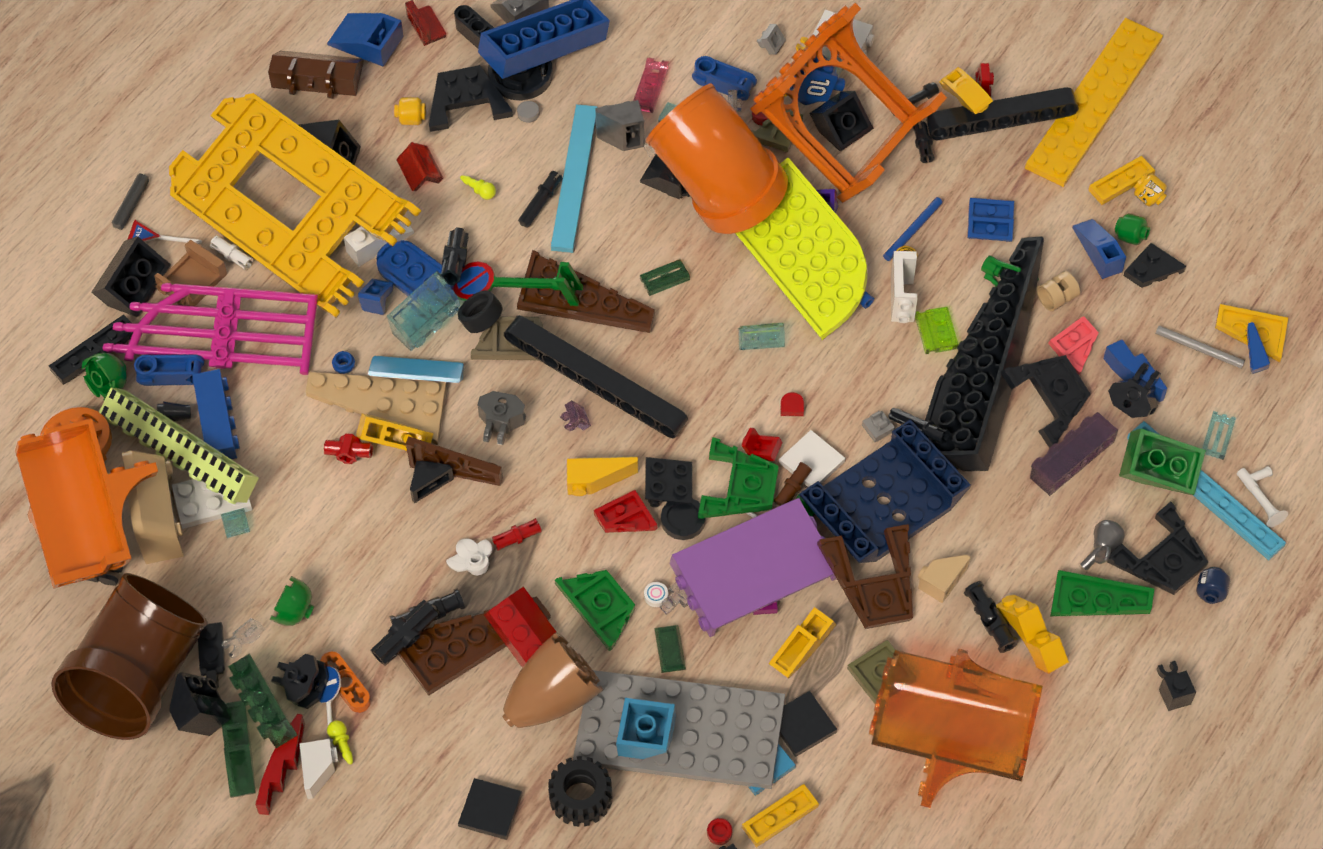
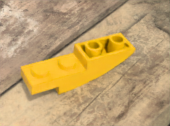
[939,67,993,114]

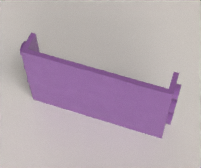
[669,498,836,637]

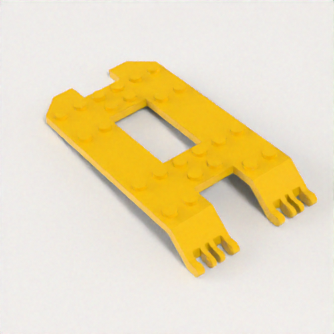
[169,93,421,318]

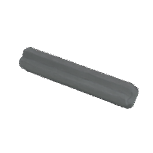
[112,173,149,230]

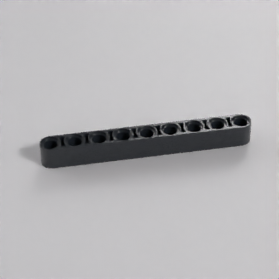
[504,315,688,439]

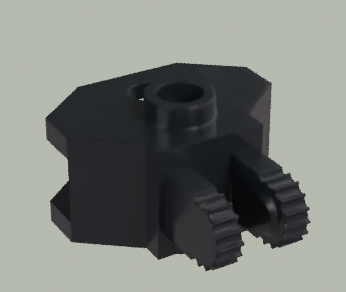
[1108,363,1161,418]
[271,654,329,709]

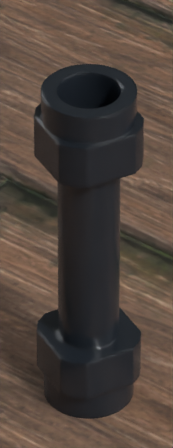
[891,82,939,116]

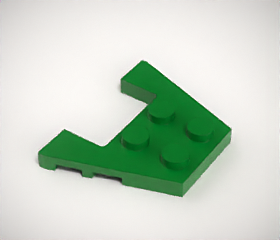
[698,437,779,519]

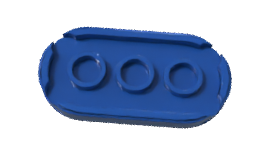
[376,240,454,307]

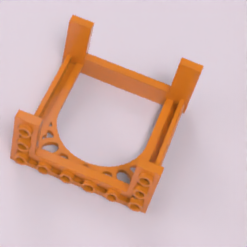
[750,3,947,203]

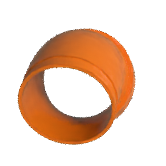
[646,83,788,234]

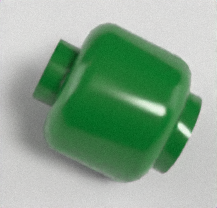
[1115,213,1150,245]

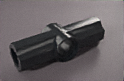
[441,227,469,286]
[370,600,439,666]

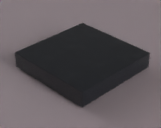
[780,691,837,757]
[458,778,522,840]

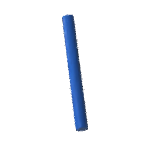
[883,197,943,261]

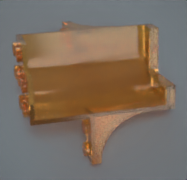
[869,649,1043,808]

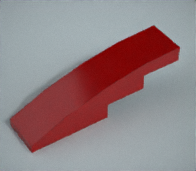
[255,714,305,815]

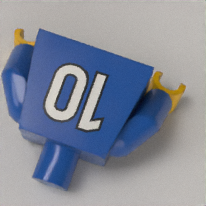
[784,37,845,105]

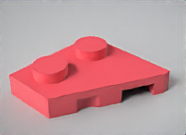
[1048,316,1099,375]

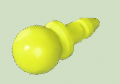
[460,175,496,200]
[327,720,353,765]

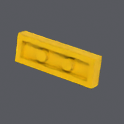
[1088,156,1155,205]
[742,784,819,848]

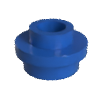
[332,351,355,373]

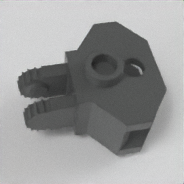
[477,391,526,445]

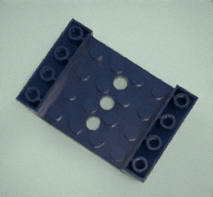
[799,420,971,563]

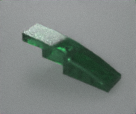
[222,700,256,798]

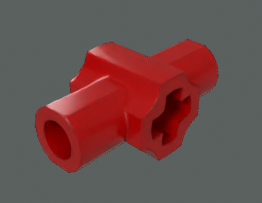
[324,433,373,464]

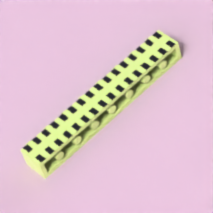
[99,388,259,504]

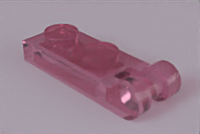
[633,57,669,113]

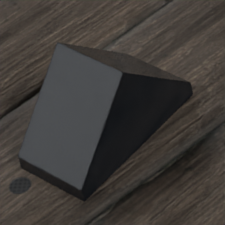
[410,460,454,504]

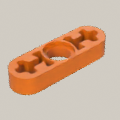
[320,651,371,713]

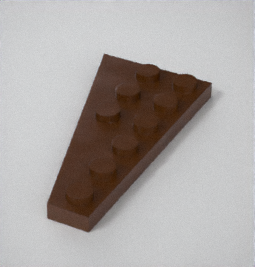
[517,250,655,333]
[398,596,551,696]

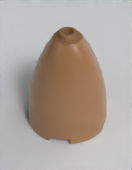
[502,632,604,728]

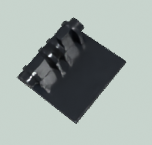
[645,457,692,507]

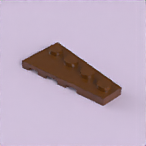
[406,436,503,486]

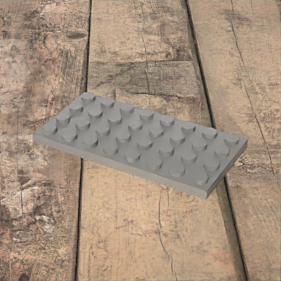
[573,670,785,789]

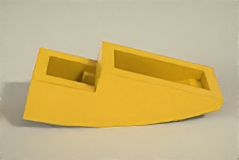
[768,607,836,679]

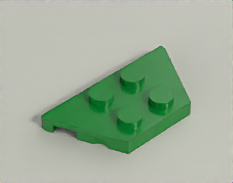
[555,570,635,651]

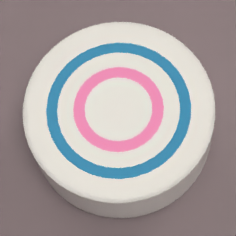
[644,582,668,607]

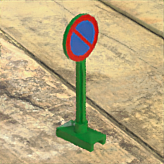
[453,261,583,306]

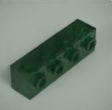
[228,653,297,748]

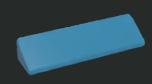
[368,356,464,383]

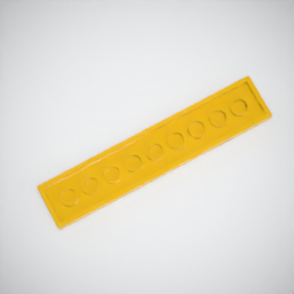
[1025,18,1163,187]

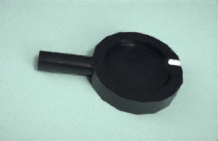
[661,498,706,540]

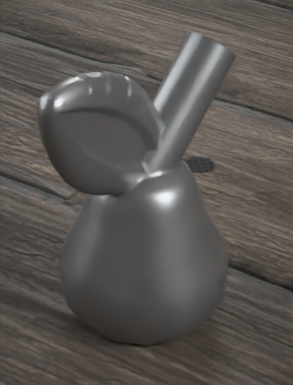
[1080,520,1125,570]

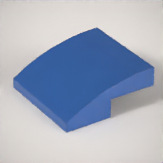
[967,198,1014,242]

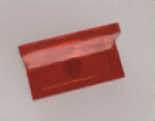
[405,0,446,46]
[397,142,444,191]

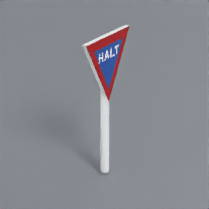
[127,220,202,244]

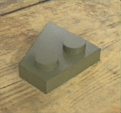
[752,110,803,152]

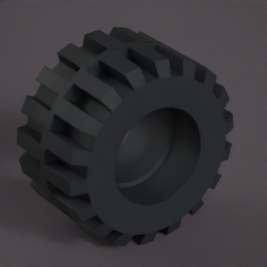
[548,756,612,827]

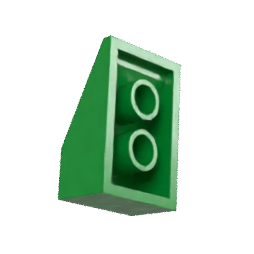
[1119,428,1206,495]

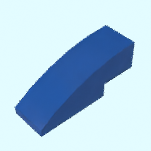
[1103,340,1167,402]

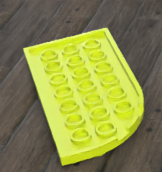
[735,158,868,340]

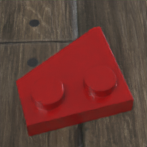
[975,63,994,97]
[593,490,657,533]

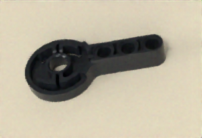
[454,5,553,101]

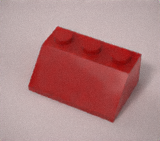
[484,586,557,668]

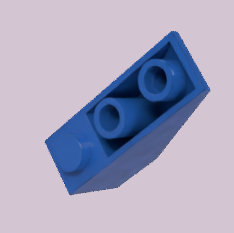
[1072,219,1126,279]

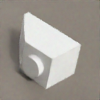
[300,739,339,799]

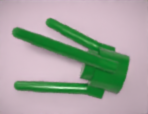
[981,255,1039,287]

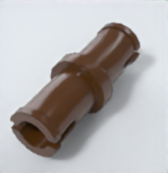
[774,462,812,506]

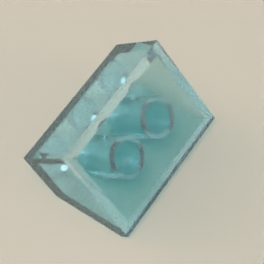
[387,271,460,351]

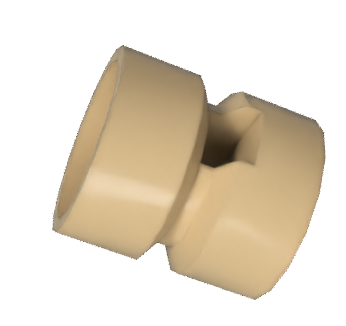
[1037,271,1080,312]

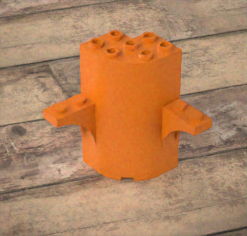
[15,417,158,589]

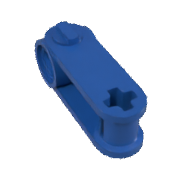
[692,56,757,101]
[134,355,205,386]

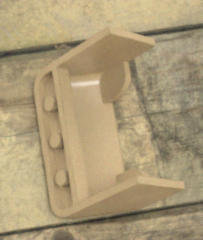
[122,450,184,564]

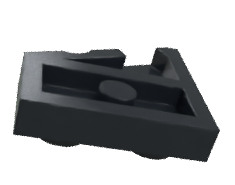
[1123,243,1186,288]

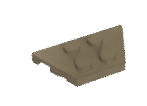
[471,316,543,361]

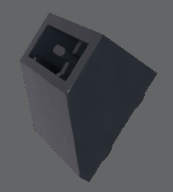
[169,672,231,736]

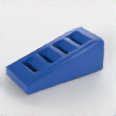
[1247,322,1270,374]

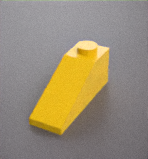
[356,413,434,451]
[567,457,638,496]

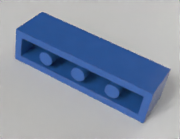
[192,369,240,460]

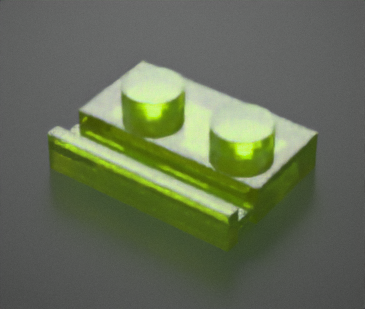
[915,307,958,354]

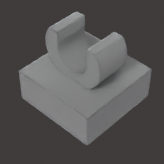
[757,24,786,55]
[862,411,895,442]

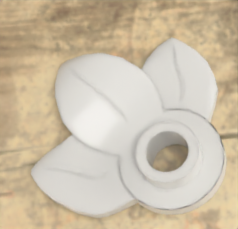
[446,539,493,576]

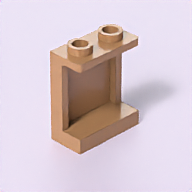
[154,239,227,306]

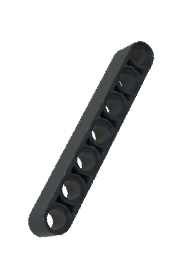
[926,87,1079,140]

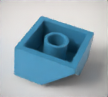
[616,698,676,759]

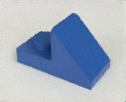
[358,279,394,315]

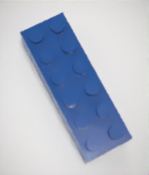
[478,0,610,79]

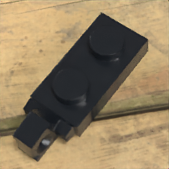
[198,622,225,688]

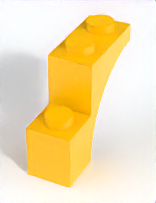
[996,595,1069,674]

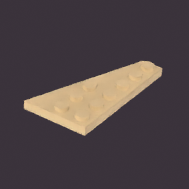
[305,372,447,445]

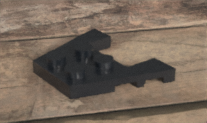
[429,65,513,132]
[1000,355,1090,449]
[1106,502,1208,595]

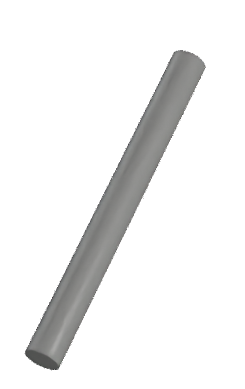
[1155,326,1245,369]

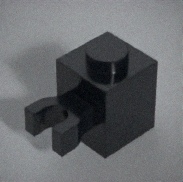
[1156,661,1196,711]

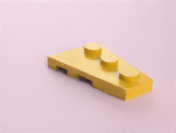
[1215,304,1288,362]

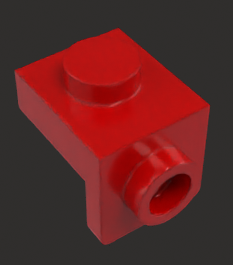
[742,428,783,461]

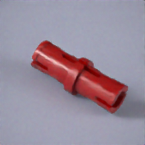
[492,518,542,551]

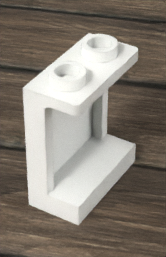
[891,251,917,323]

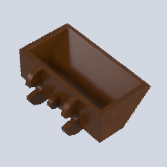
[268,50,364,99]

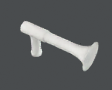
[1237,466,1288,528]

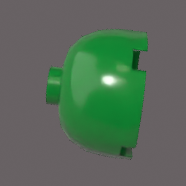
[82,353,127,400]
[269,576,314,626]

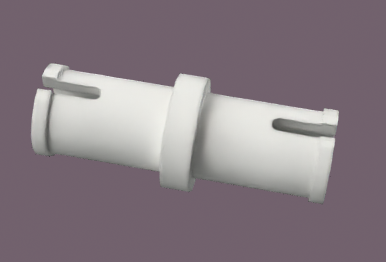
[210,235,254,271]

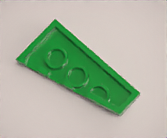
[1050,570,1155,617]

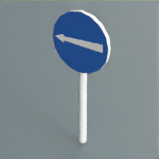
[314,666,341,747]

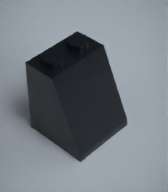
[299,120,361,166]

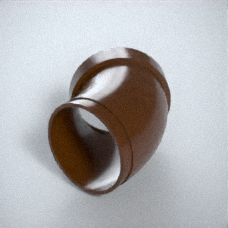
[51,573,208,740]

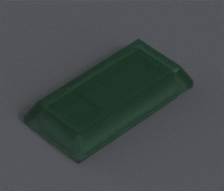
[654,625,686,673]

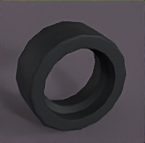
[457,290,503,333]

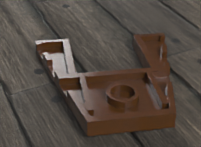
[817,524,913,629]

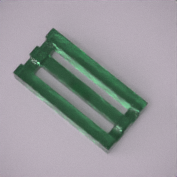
[640,259,690,296]

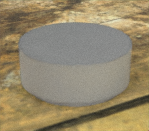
[517,101,539,123]

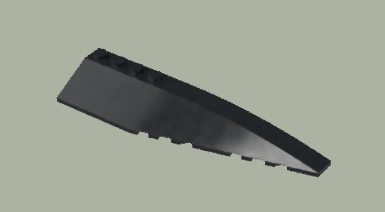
[925,236,1044,471]

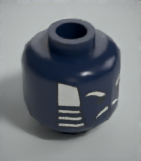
[1196,567,1230,604]

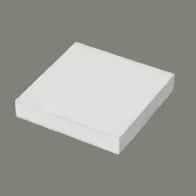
[779,430,845,487]

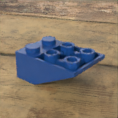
[327,13,404,67]

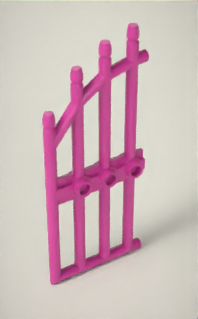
[103,283,318,375]

